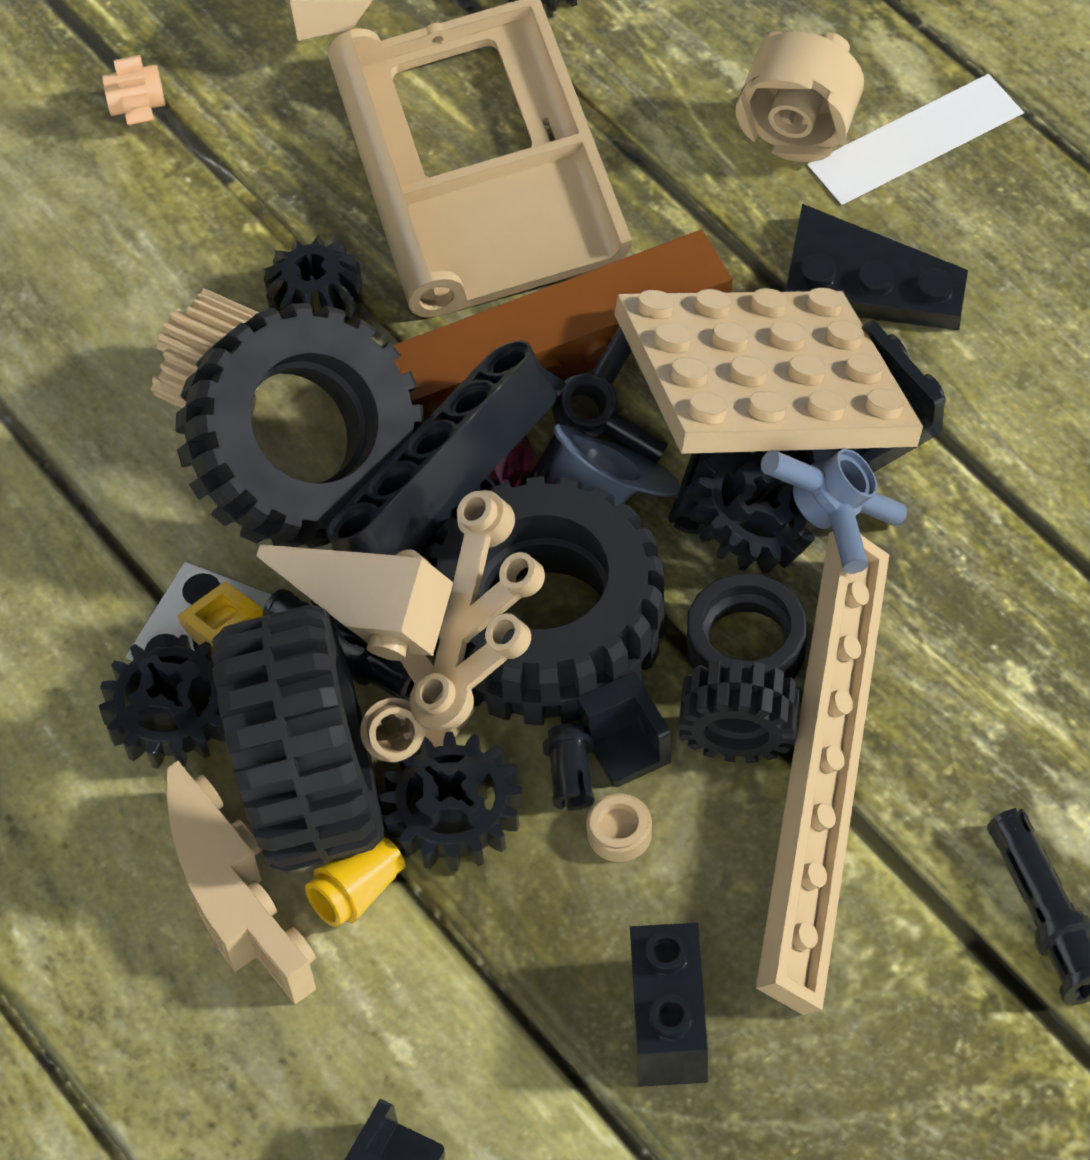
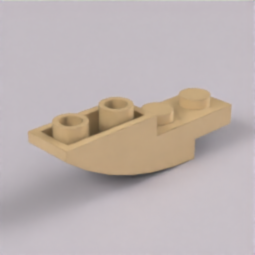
[167,761,316,1004]

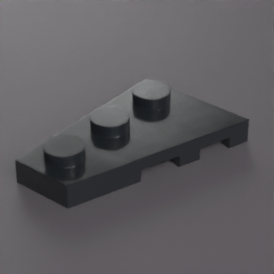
[785,204,968,330]

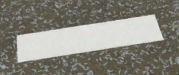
[807,74,1024,205]

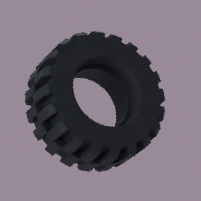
[175,303,425,548]
[425,477,665,725]
[211,604,384,872]

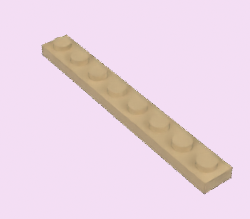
[756,531,889,1015]

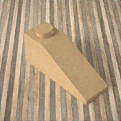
[256,544,453,661]

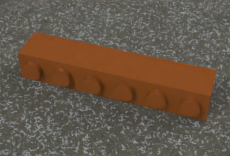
[393,229,732,432]

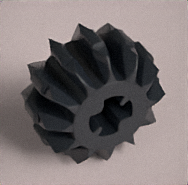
[264,235,364,320]

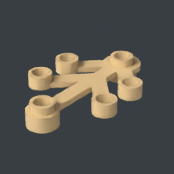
[396,490,545,731]

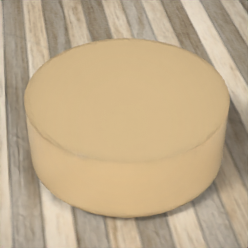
[586,793,652,862]

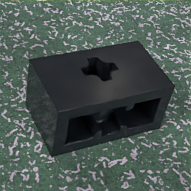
[630,922,708,1087]

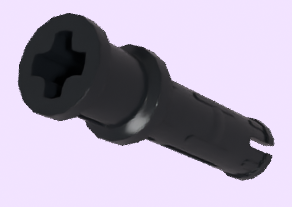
[987,808,1090,1005]

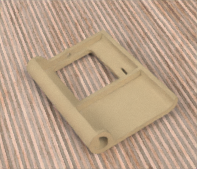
[328,0,632,318]

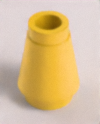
[305,837,405,927]

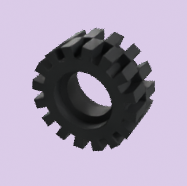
[678,659,799,763]

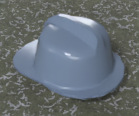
[545,424,681,508]

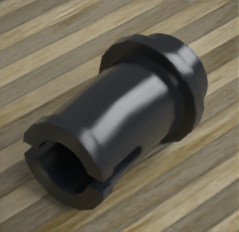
[542,723,595,811]

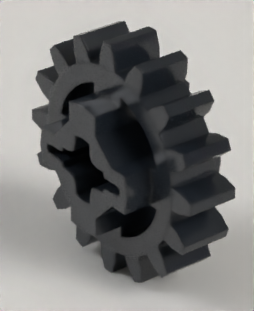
[687,451,816,573]
[99,634,226,769]
[380,732,523,872]

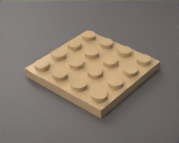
[614,288,923,454]

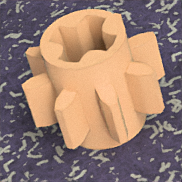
[102,55,166,126]

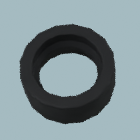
[687,573,807,679]

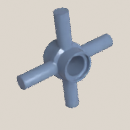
[761,448,907,574]

